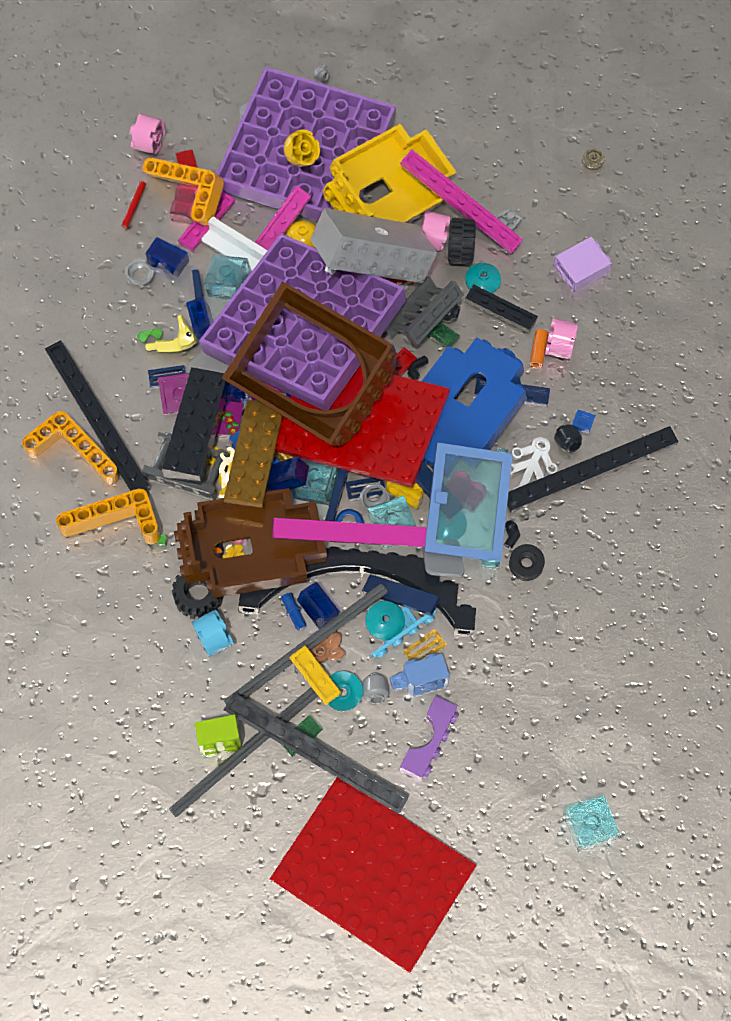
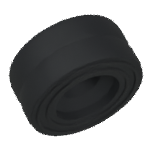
[509,544,545,581]

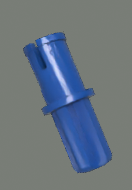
[281,592,306,631]

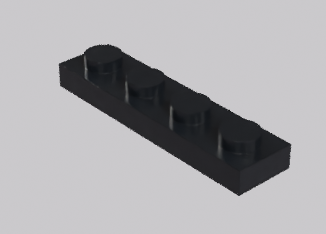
[465,284,538,333]

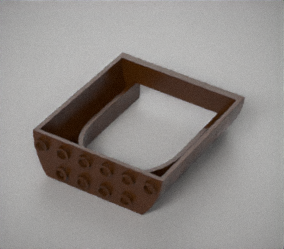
[222,281,397,446]

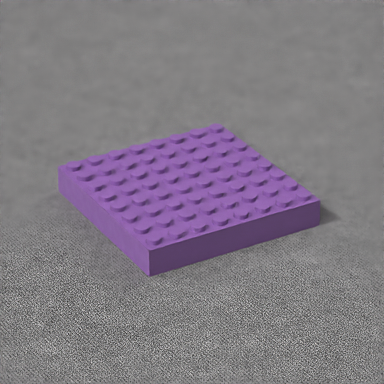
[216,67,396,221]
[199,233,406,410]

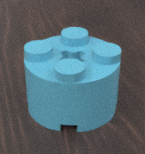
[192,610,234,657]

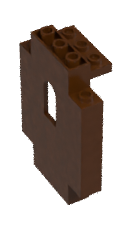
[174,488,327,598]

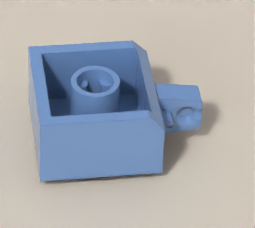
[390,653,450,697]

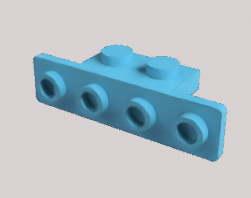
[370,607,437,659]

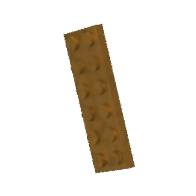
[224,400,283,508]

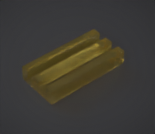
[403,629,447,661]

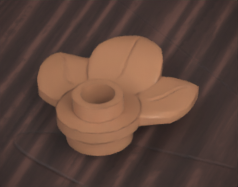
[310,632,346,663]

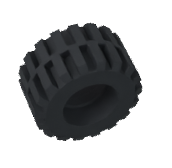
[448,218,476,265]
[172,575,223,619]

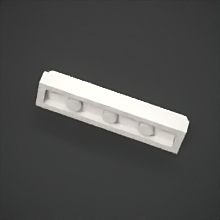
[202,216,267,272]

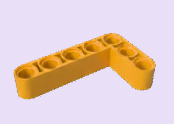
[143,158,224,226]
[22,411,119,485]
[56,489,160,544]

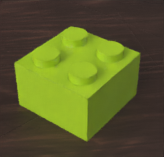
[194,714,242,757]

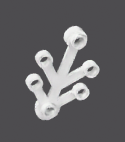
[510,437,558,490]

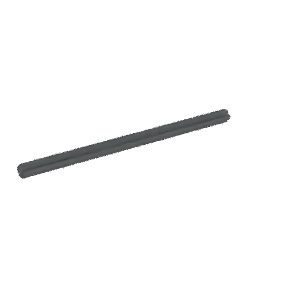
[224,584,388,704]
[169,687,318,817]

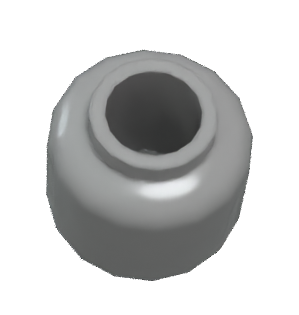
[362,673,389,704]

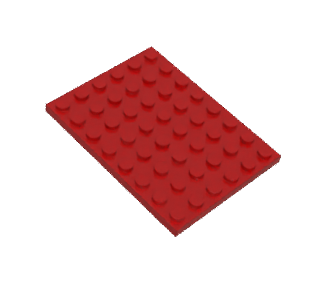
[275,366,450,488]
[270,778,477,974]

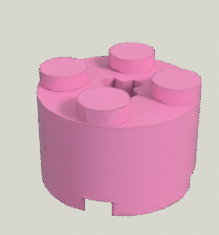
[130,114,165,154]
[420,211,450,251]
[545,318,578,359]

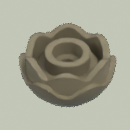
[583,148,605,169]

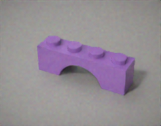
[400,696,459,782]

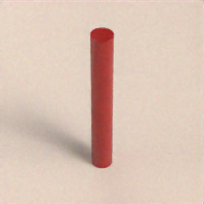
[121,181,146,229]

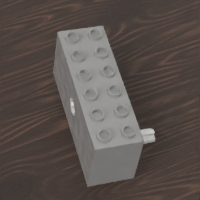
[310,208,438,283]

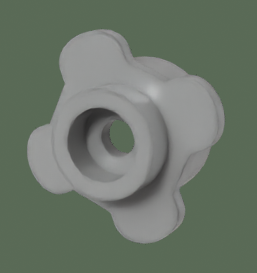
[314,64,330,84]

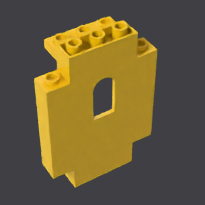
[322,124,456,223]

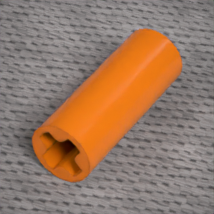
[529,329,549,368]

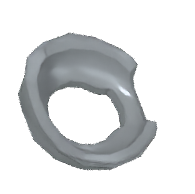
[125,259,154,285]
[360,484,390,512]

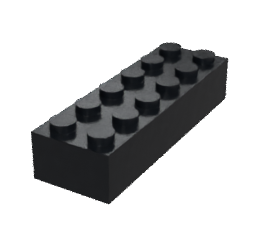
[162,367,230,485]

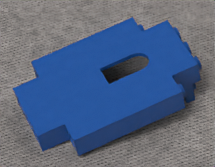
[422,337,527,477]

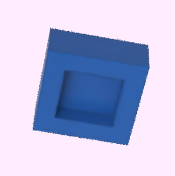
[572,409,596,434]

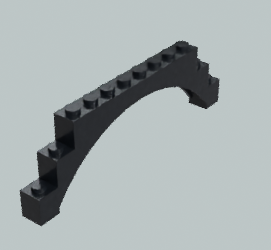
[238,546,476,636]

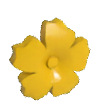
[222,544,245,558]

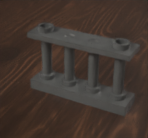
[385,276,464,345]
[142,432,230,500]

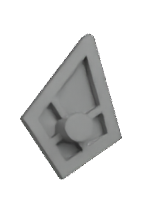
[495,209,522,231]

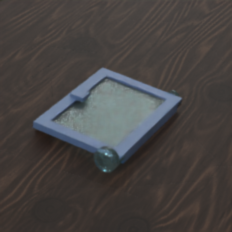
[424,443,513,569]

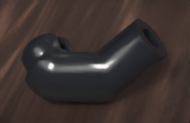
[407,356,429,380]
[503,520,520,550]

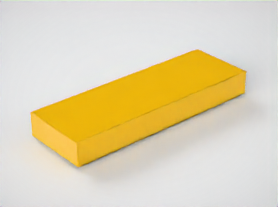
[289,646,341,706]

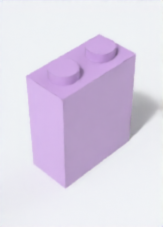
[554,237,612,292]

